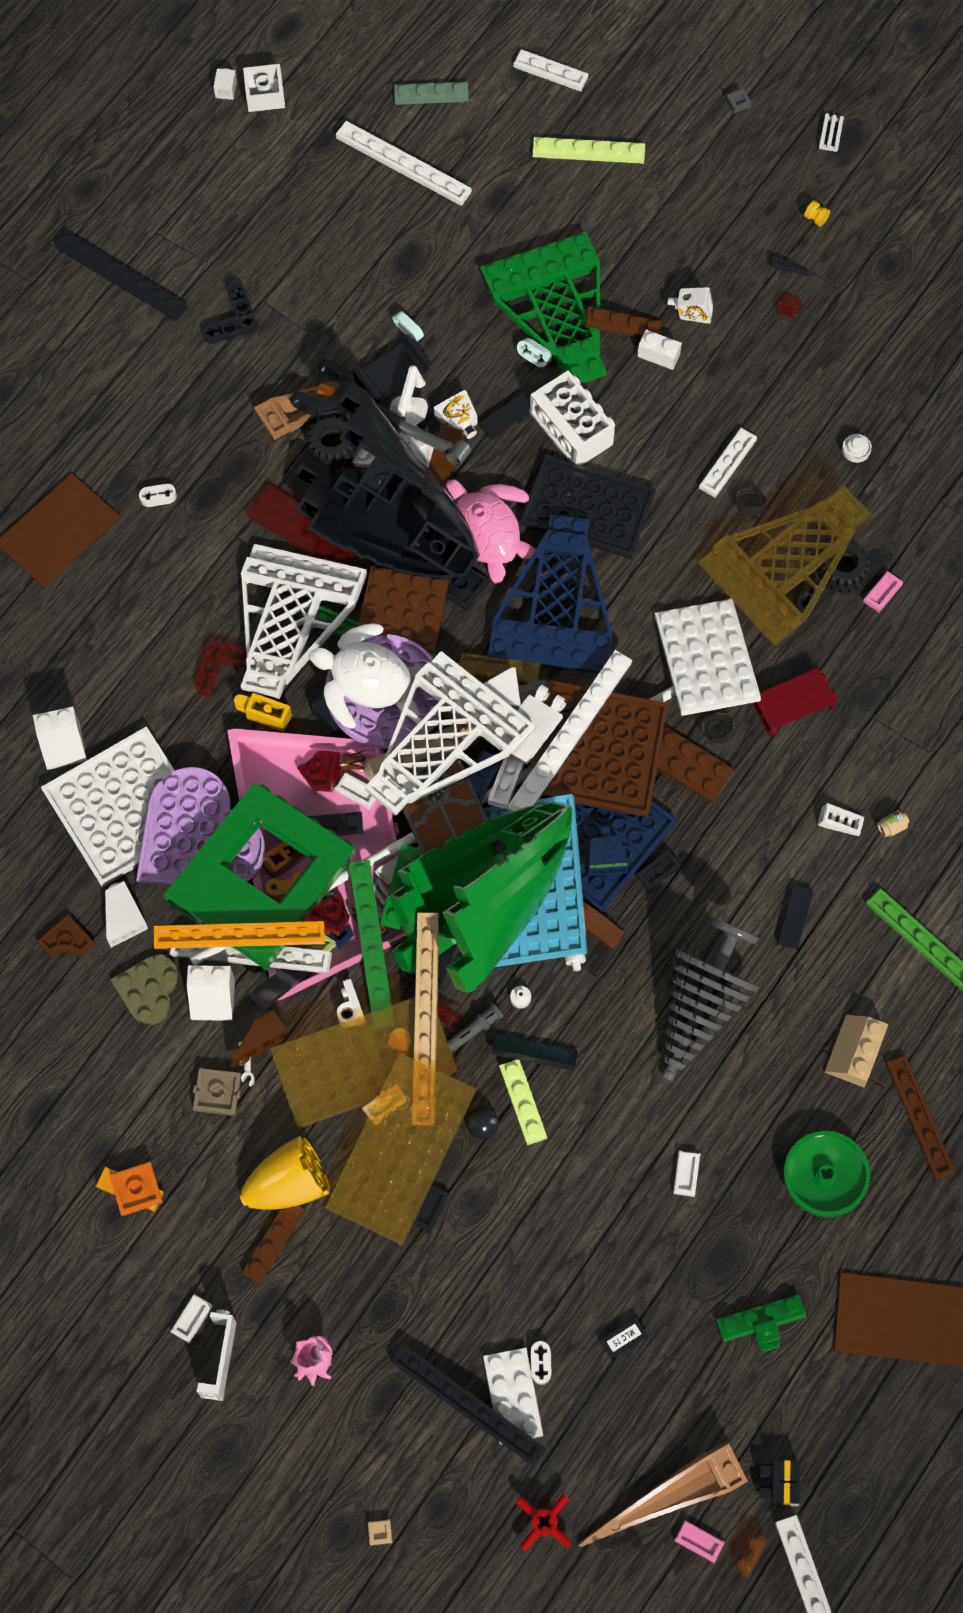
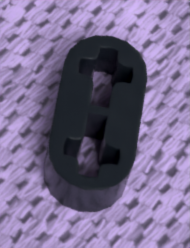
[796,578,822,615]

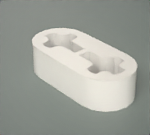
[139,484,177,507]
[531,1341,551,1385]

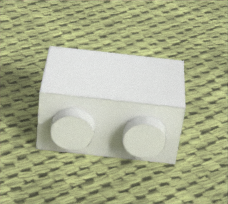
[638,330,681,370]

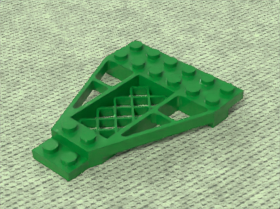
[480,232,607,384]

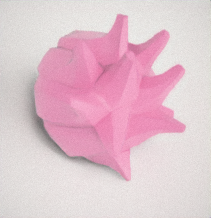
[290,1336,332,1386]

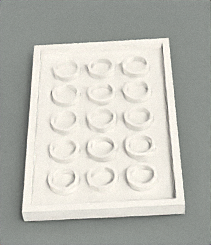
[655,599,761,716]

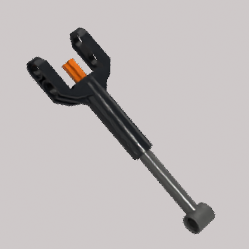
[289,359,471,466]

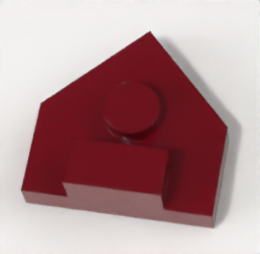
[297,751,341,792]
[306,893,349,936]

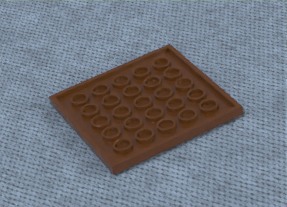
[532,680,668,818]

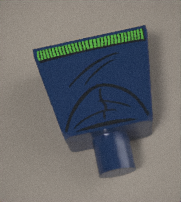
[588,827,628,876]

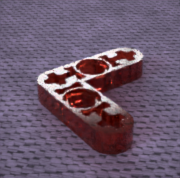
[195,641,260,697]

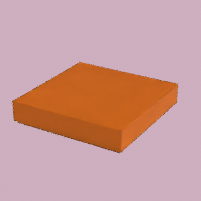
[110,1161,163,1216]

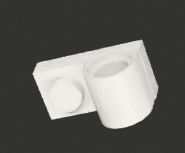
[337,979,365,1027]

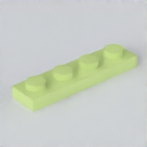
[499,1060,547,1145]

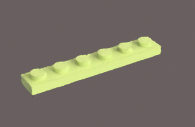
[533,137,645,164]

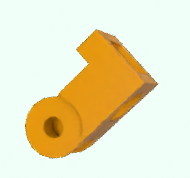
[265,872,301,901]

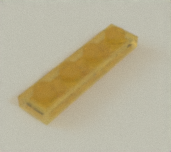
[459,653,540,685]

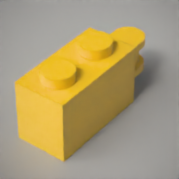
[234,693,292,732]

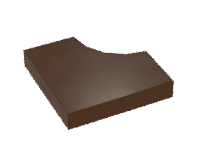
[37,914,96,958]

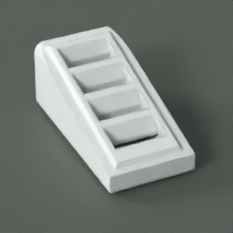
[818,803,864,836]

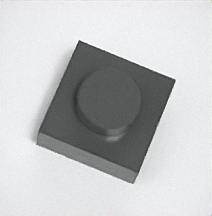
[726,89,752,113]

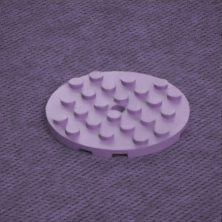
[325,634,442,749]

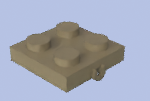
[193,1068,242,1116]

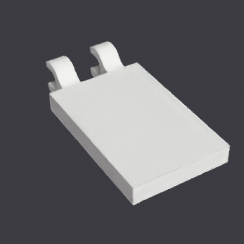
[510,685,566,765]

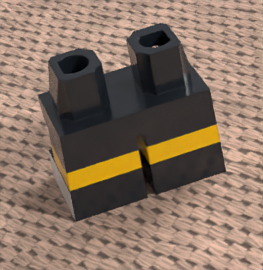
[759,1460,800,1507]

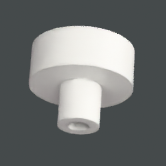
[564,954,586,971]
[510,986,531,1008]

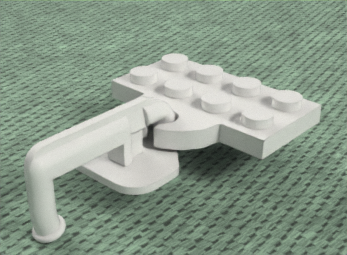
[352,365,434,468]

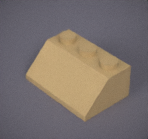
[825,1015,888,1088]

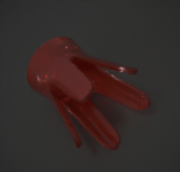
[437,1003,465,1032]

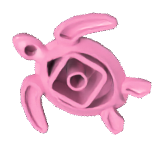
[445,480,536,583]

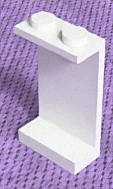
[197,1310,236,1401]

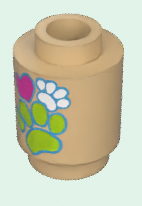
[877,810,909,838]

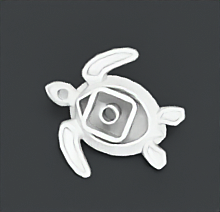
[308,623,423,729]

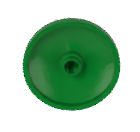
[783,1131,870,1217]

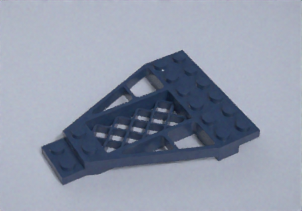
[488,515,613,673]

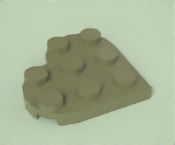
[111,954,179,1025]

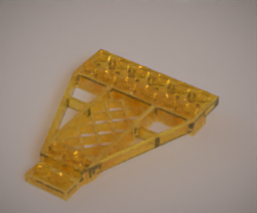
[698,486,871,647]

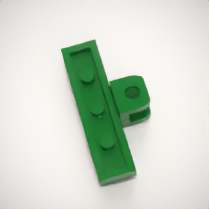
[379,844,422,930]
[716,1294,806,1352]

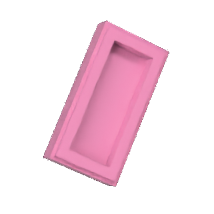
[863,571,903,613]
[675,1520,725,1563]

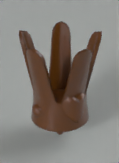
[339,750,366,771]

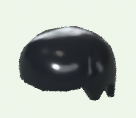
[466,1107,499,1139]

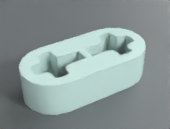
[392,311,424,342]
[517,338,552,367]

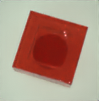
[777,294,803,320]

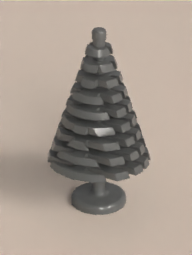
[662,917,760,1081]

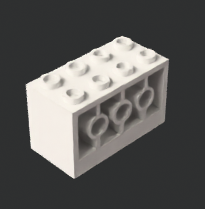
[530,371,615,466]

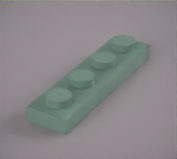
[394,82,469,105]

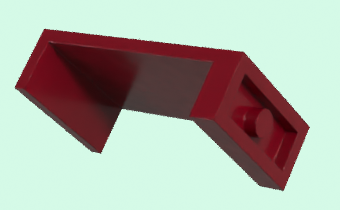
[752,668,837,737]

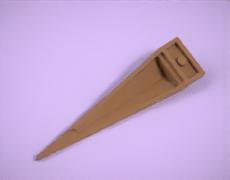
[254,381,356,440]
[578,1441,748,1547]

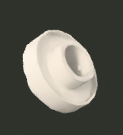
[842,434,871,463]

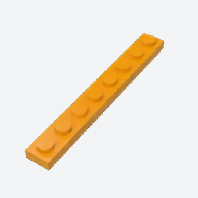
[154,921,325,949]

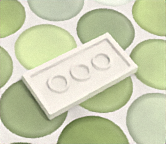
[483,1348,543,1444]

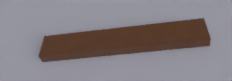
[885,1055,955,1181]

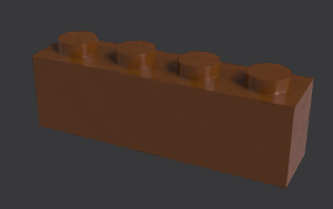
[428,425,464,488]

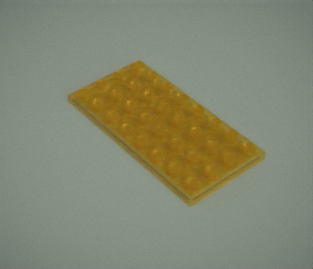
[270,998,458,1129]
[325,1053,477,1246]

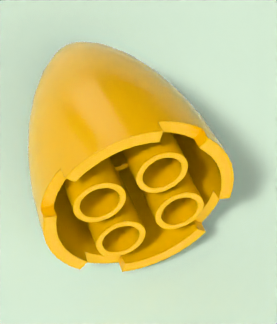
[240,1136,330,1210]

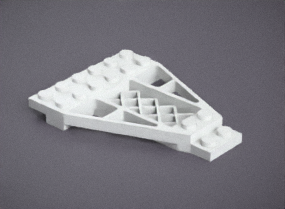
[241,544,367,699]
[365,651,534,815]

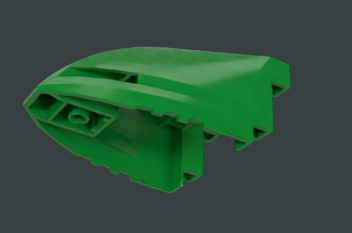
[388,802,572,993]

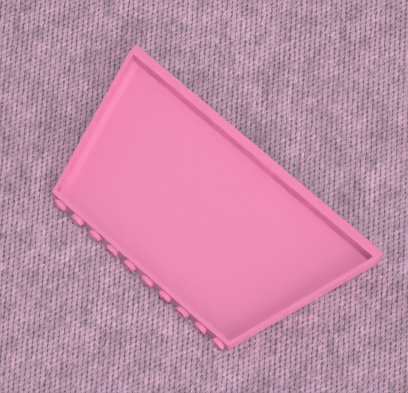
[227,729,407,1000]

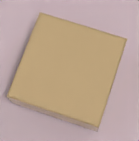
[368,1520,392,1546]

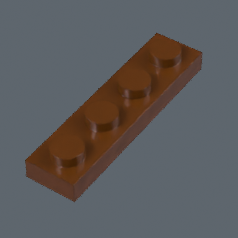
[585,306,662,338]
[242,1206,306,1285]

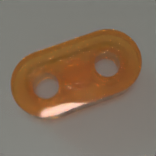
[737,1534,767,1579]

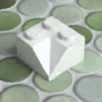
[243,64,285,112]

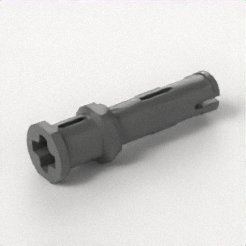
[445,1003,504,1053]

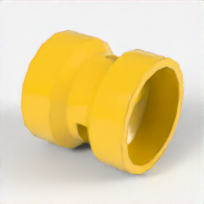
[804,200,830,227]

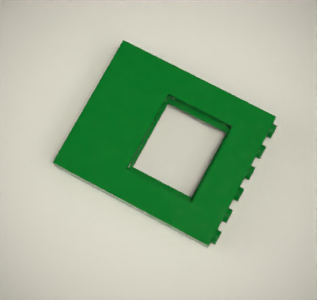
[164,782,355,970]

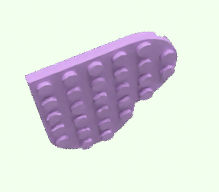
[136,767,265,886]

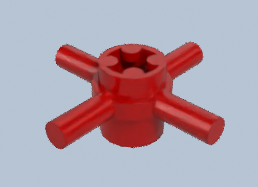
[516,1494,572,1552]

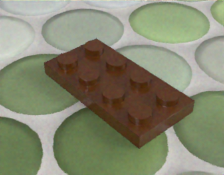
[657,727,734,804]

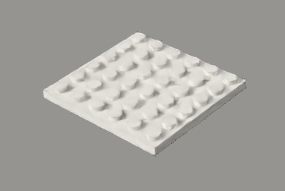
[41,726,175,887]

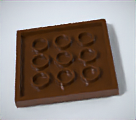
[358,566,449,653]

